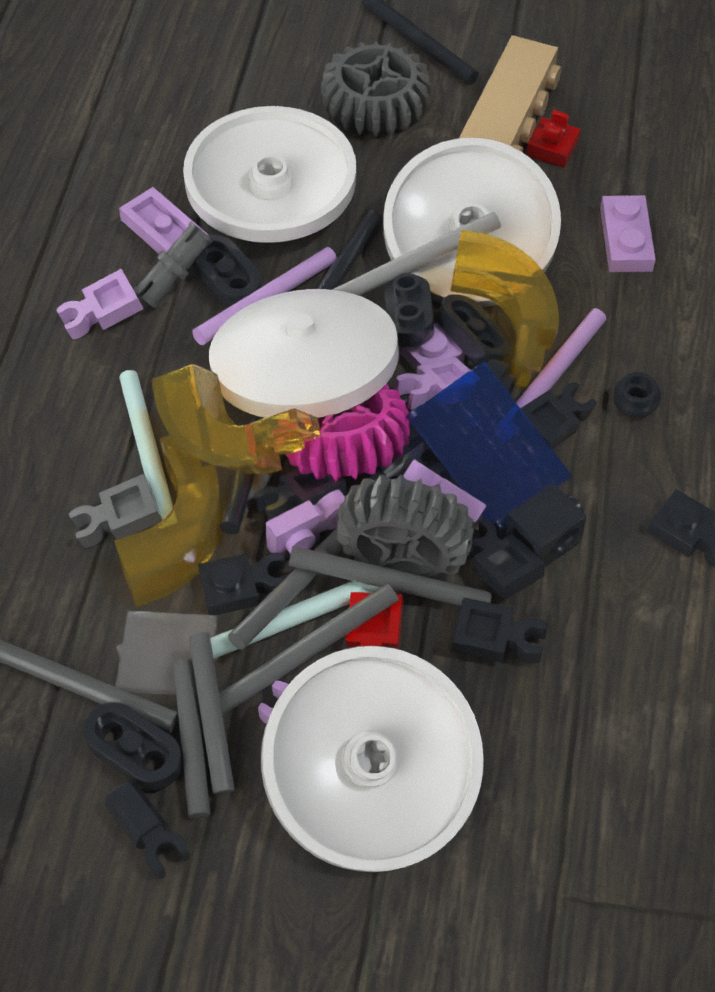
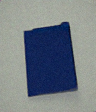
[406,361,572,532]

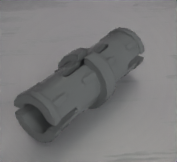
[133,221,213,309]

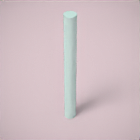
[119,370,178,532]
[210,581,380,659]

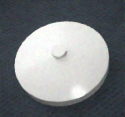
[183,106,356,242]
[384,138,561,307]
[209,289,399,420]
[261,646,483,872]

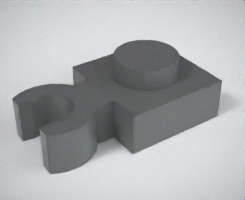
[69,474,163,548]

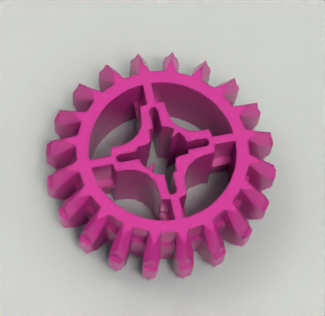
[279,383,410,482]

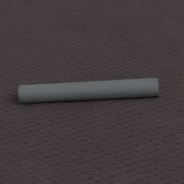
[189,632,235,795]
[173,659,210,819]

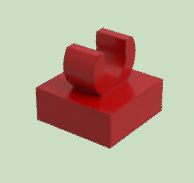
[526,110,581,168]

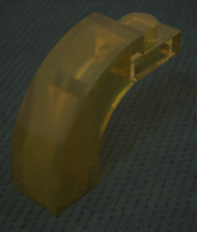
[450,229,559,387]
[151,364,321,474]
[115,432,222,607]

